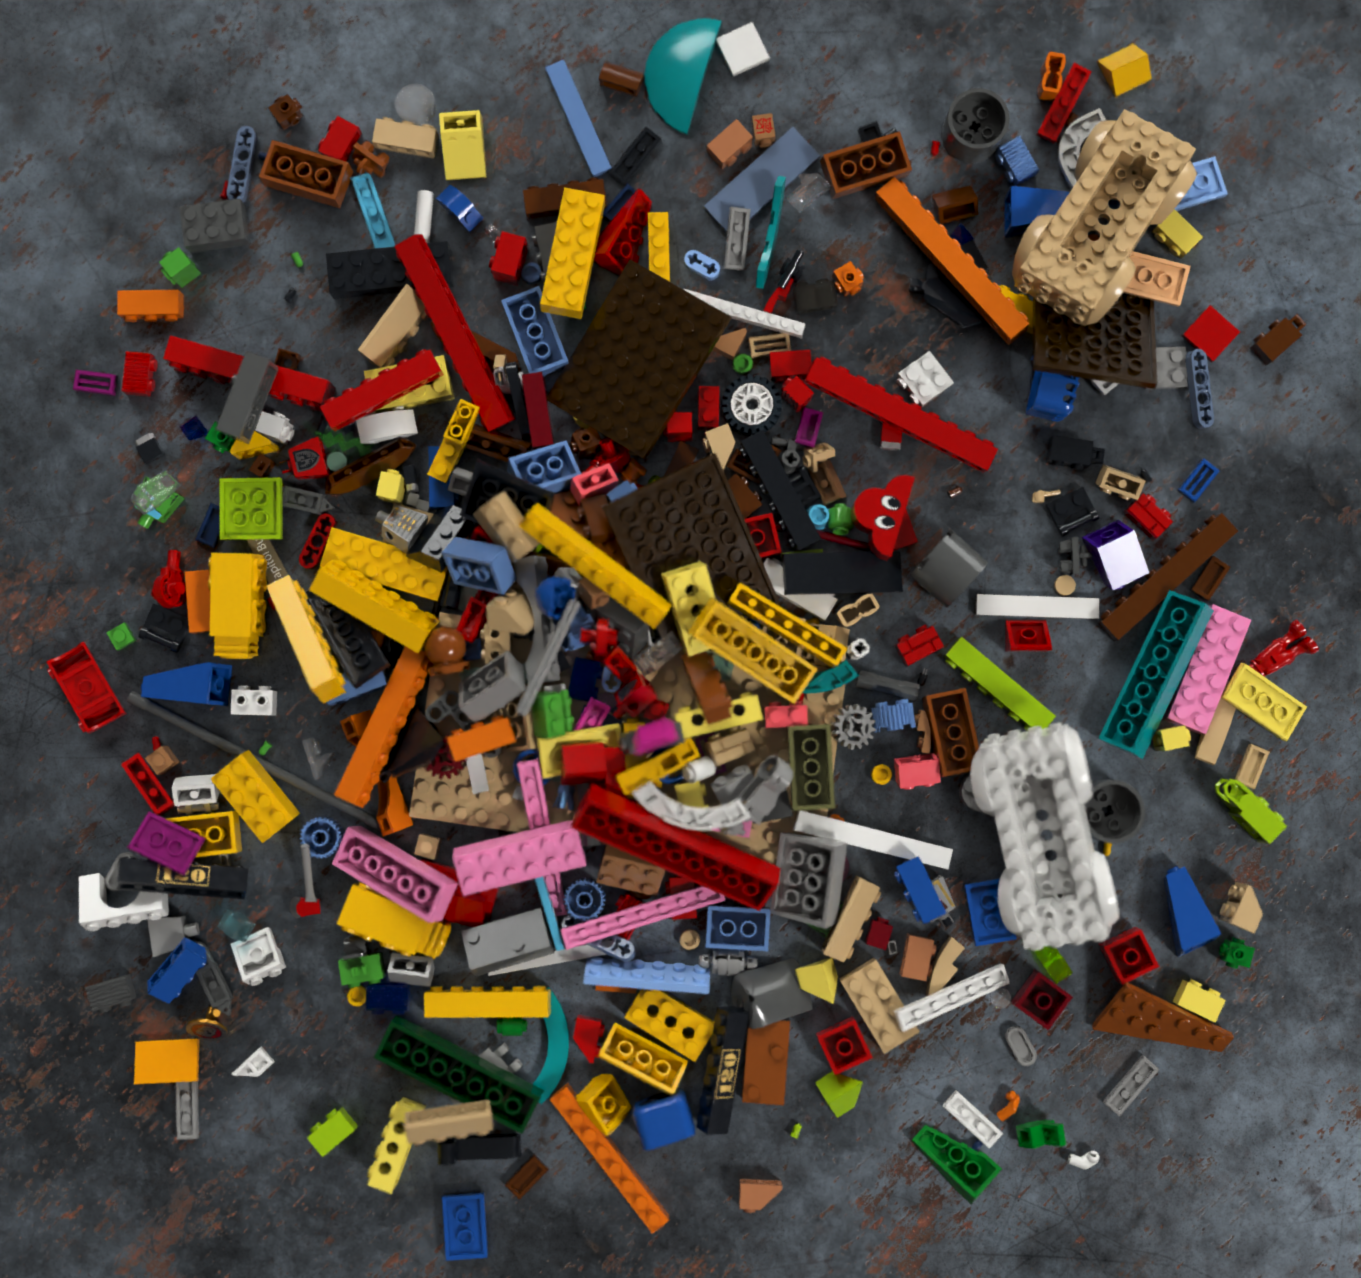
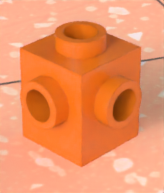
[832,261,864,297]

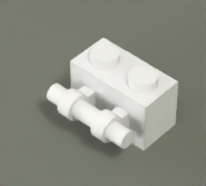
[172,774,220,815]

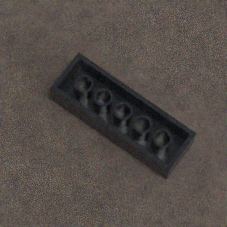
[326,241,454,299]

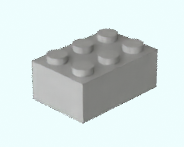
[459,650,525,724]

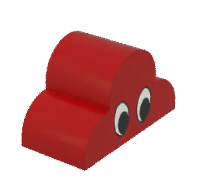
[851,475,915,561]

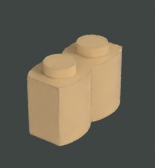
[835,594,880,628]

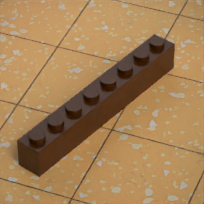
[1097,513,1238,641]

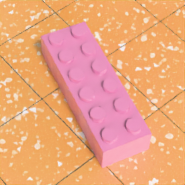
[1162,604,1251,734]
[453,820,586,896]
[332,826,458,923]

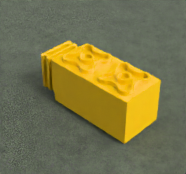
[208,553,267,659]
[337,882,452,959]

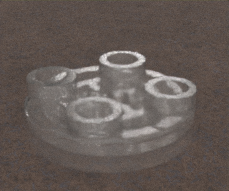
[395,84,436,125]

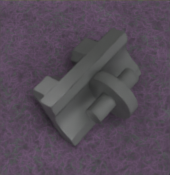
[1058,537,1093,576]

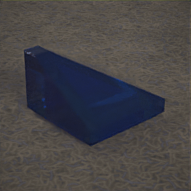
[950,223,974,246]
[180,415,209,441]

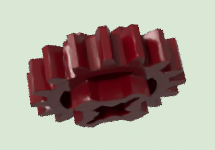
[425,735,468,780]

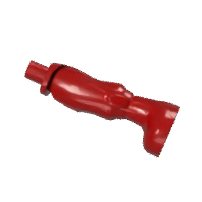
[1248,620,1319,677]

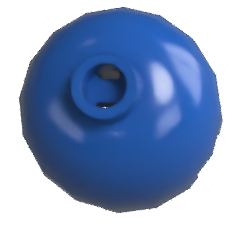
[535,576,575,620]

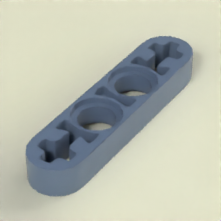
[227,126,257,203]
[1185,349,1214,429]
[561,915,635,962]

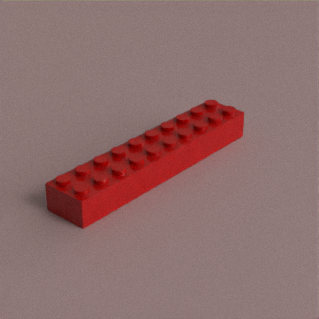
[571,784,781,911]

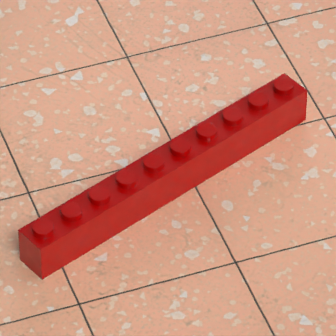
[395,234,515,432]
[803,357,998,473]

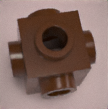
[268,94,303,130]
[569,427,602,460]

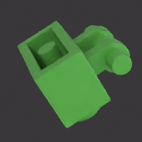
[531,689,574,739]

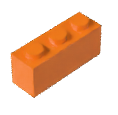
[117,290,184,322]
[185,570,210,634]
[447,715,517,762]

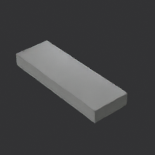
[723,207,751,271]
[1102,1055,1160,1117]
[175,1081,199,1140]

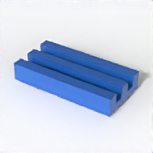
[1177,458,1220,503]

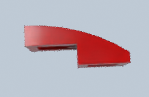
[763,278,794,314]

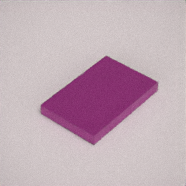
[127,811,205,876]

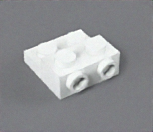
[897,351,954,407]
[231,927,286,986]

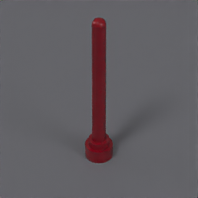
[775,517,870,551]

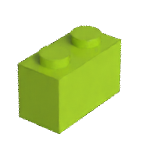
[307,1107,358,1157]

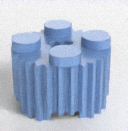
[553,604,594,651]
[871,699,916,733]
[300,816,345,859]
[564,878,606,921]

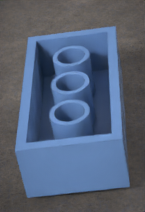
[501,286,569,376]

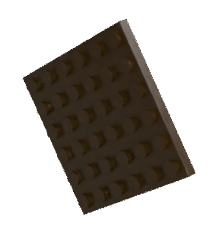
[1033,293,1157,389]

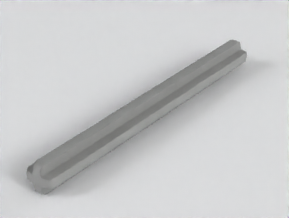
[516,599,580,716]

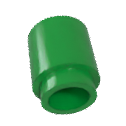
[497,1017,527,1036]

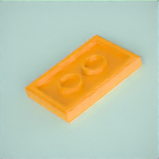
[134,1039,199,1085]

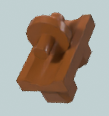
[352,140,390,178]

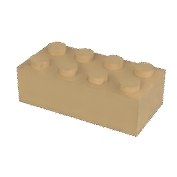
[839,957,920,1054]

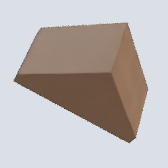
[713,328,747,361]

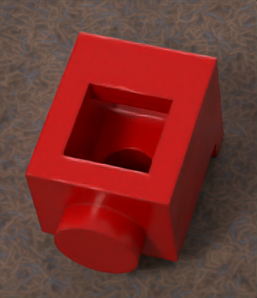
[643,699,670,721]

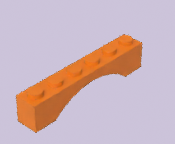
[340,710,413,837]

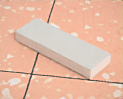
[943,1090,1003,1149]

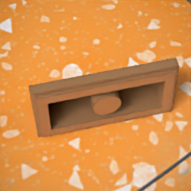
[808,460,846,506]

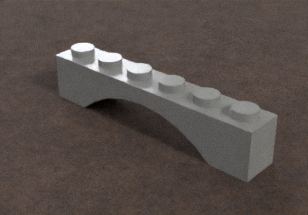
[513,556,560,684]

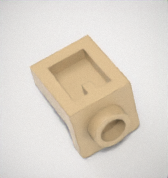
[802,442,835,473]

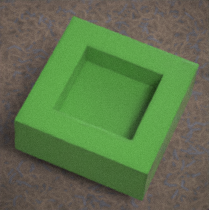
[106,622,136,651]

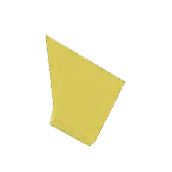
[795,957,838,1004]

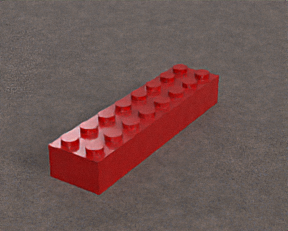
[163,335,335,412]

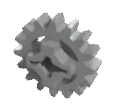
[831,704,876,749]

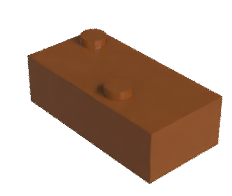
[820,131,912,199]
[259,140,353,208]
[921,688,979,778]
[741,1018,790,1106]

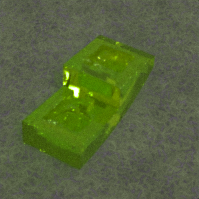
[1034,946,1073,984]

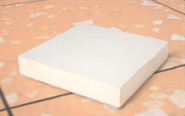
[716,22,769,76]

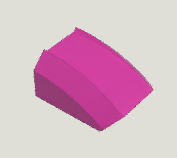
[633,717,679,755]

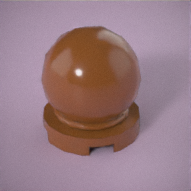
[425,626,471,676]

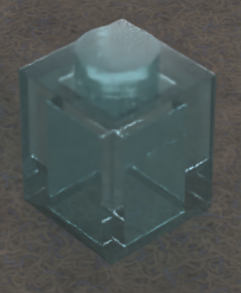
[217,909,256,942]

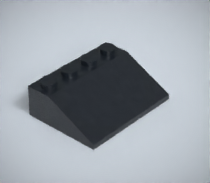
[459,460,555,548]

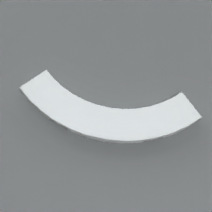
[633,780,751,830]

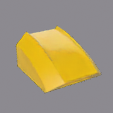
[576,1074,632,1136]

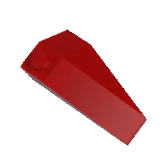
[594,189,652,276]

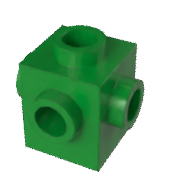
[205,421,236,453]
[1219,937,1255,969]

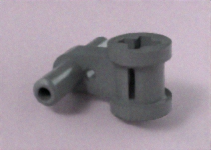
[771,436,809,475]

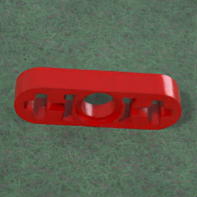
[299,513,337,569]

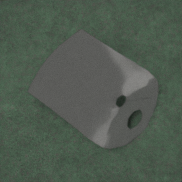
[731,958,812,1029]

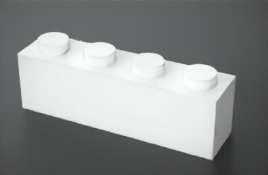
[764,557,838,622]

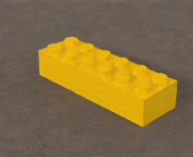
[540,187,605,319]
[320,527,449,603]
[309,559,440,653]
[267,575,346,704]
[687,598,817,704]

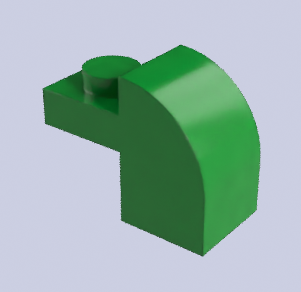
[1016,1120,1066,1149]

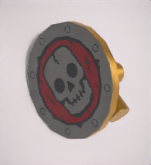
[186,1006,228,1041]

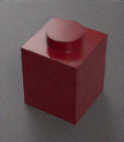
[864,917,893,950]

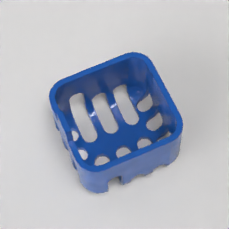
[1025,355,1080,422]

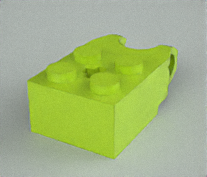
[1214,778,1287,844]

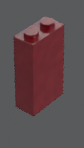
[521,372,555,450]

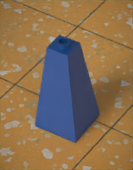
[1004,186,1070,238]
[141,662,232,706]
[1164,866,1221,957]

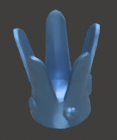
[553,784,575,811]

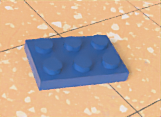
[964,878,1016,946]
[442,1192,488,1261]

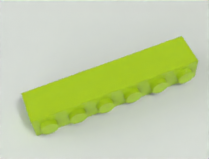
[943,636,1056,731]

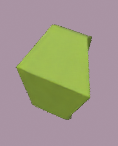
[815,1071,863,1118]

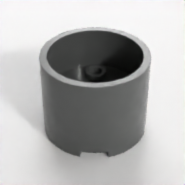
[941,88,1010,164]
[910,529,988,608]
[1084,779,1145,843]

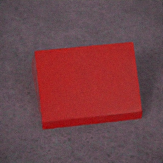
[1005,620,1052,652]
[561,742,607,786]

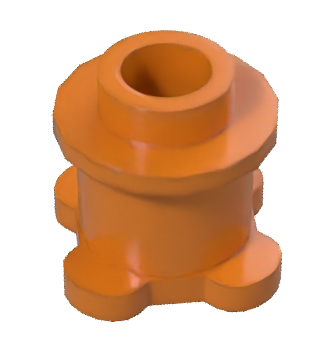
[621,458,647,485]

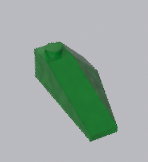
[911,1125,1002,1205]

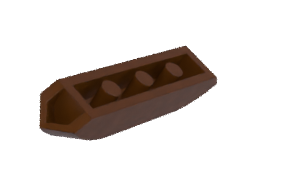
[430,321,521,372]
[325,437,417,495]

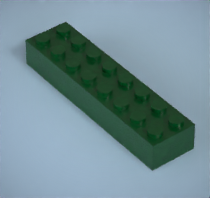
[374,1015,544,1134]

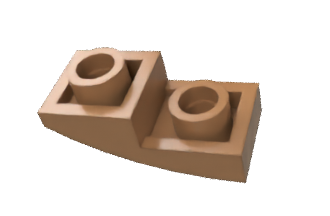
[914,710,931,753]

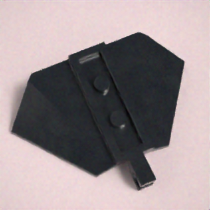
[909,239,988,328]
[379,704,444,783]

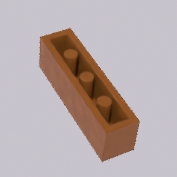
[681,651,733,725]

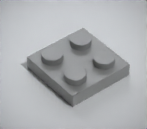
[1145,347,1187,389]

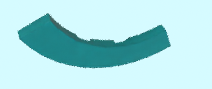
[756,176,786,289]
[802,660,859,694]
[532,986,569,1105]

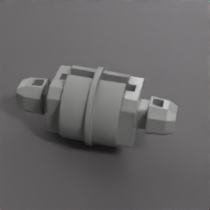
[699,948,757,977]

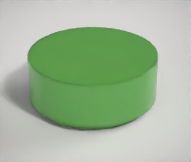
[732,354,753,375]

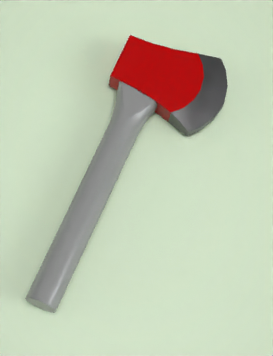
[289,844,321,918]

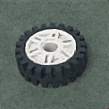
[722,374,782,436]

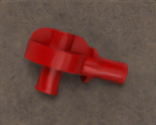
[581,438,630,474]
[151,550,187,608]
[580,619,617,661]

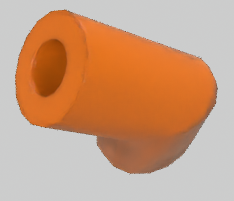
[997,1090,1020,1121]

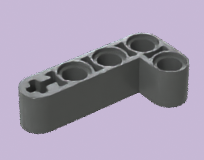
[425,691,502,758]

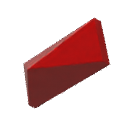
[600,645,638,684]

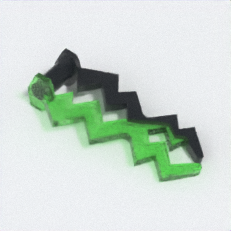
[314,415,384,457]

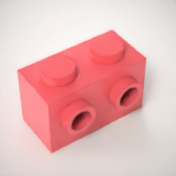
[570,463,619,506]
[764,701,808,728]
[894,753,941,790]

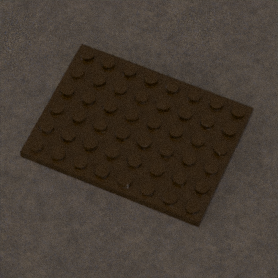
[547,259,732,460]
[601,453,780,656]

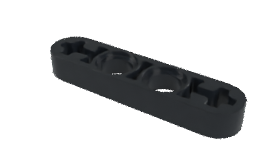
[505,362,531,440]

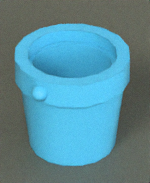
[806,504,829,530]

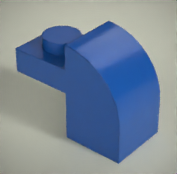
[436,185,483,232]

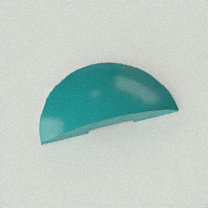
[645,18,722,135]

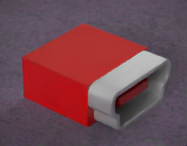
[880,423,902,451]

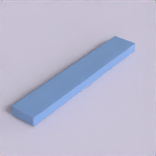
[545,59,612,178]

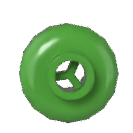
[827,503,854,535]

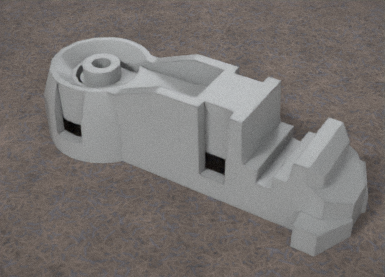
[719,755,793,836]

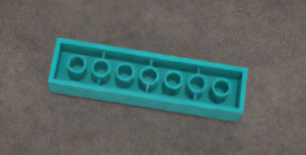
[1099,590,1214,759]

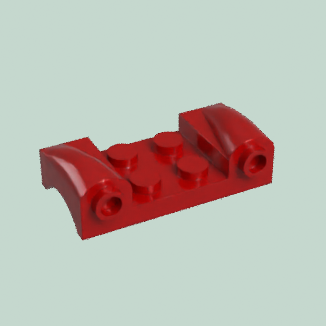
[46,641,127,734]

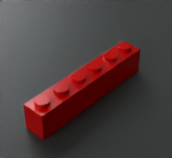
[320,349,444,432]

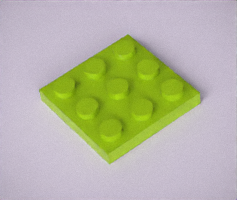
[220,477,283,540]

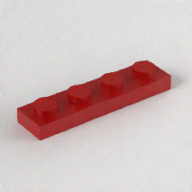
[1036,62,1092,144]

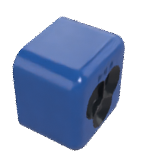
[633,1088,696,1151]

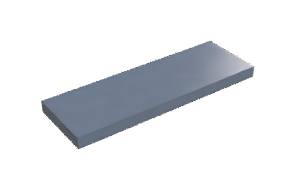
[704,127,820,233]

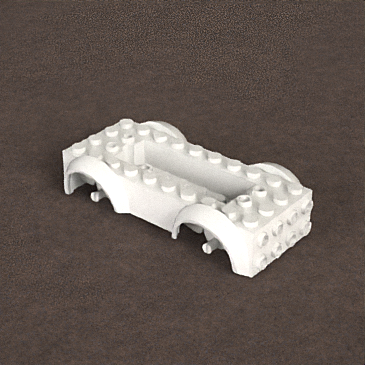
[971,722,1119,951]

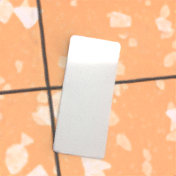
[466,754,489,794]

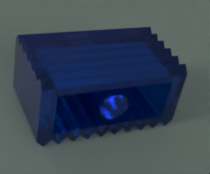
[568,657,604,702]
[366,983,410,1014]

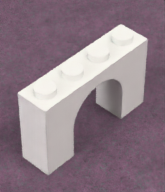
[79,873,169,931]

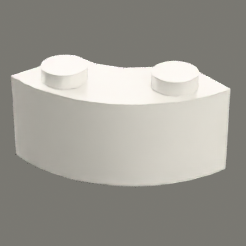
[356,407,418,444]

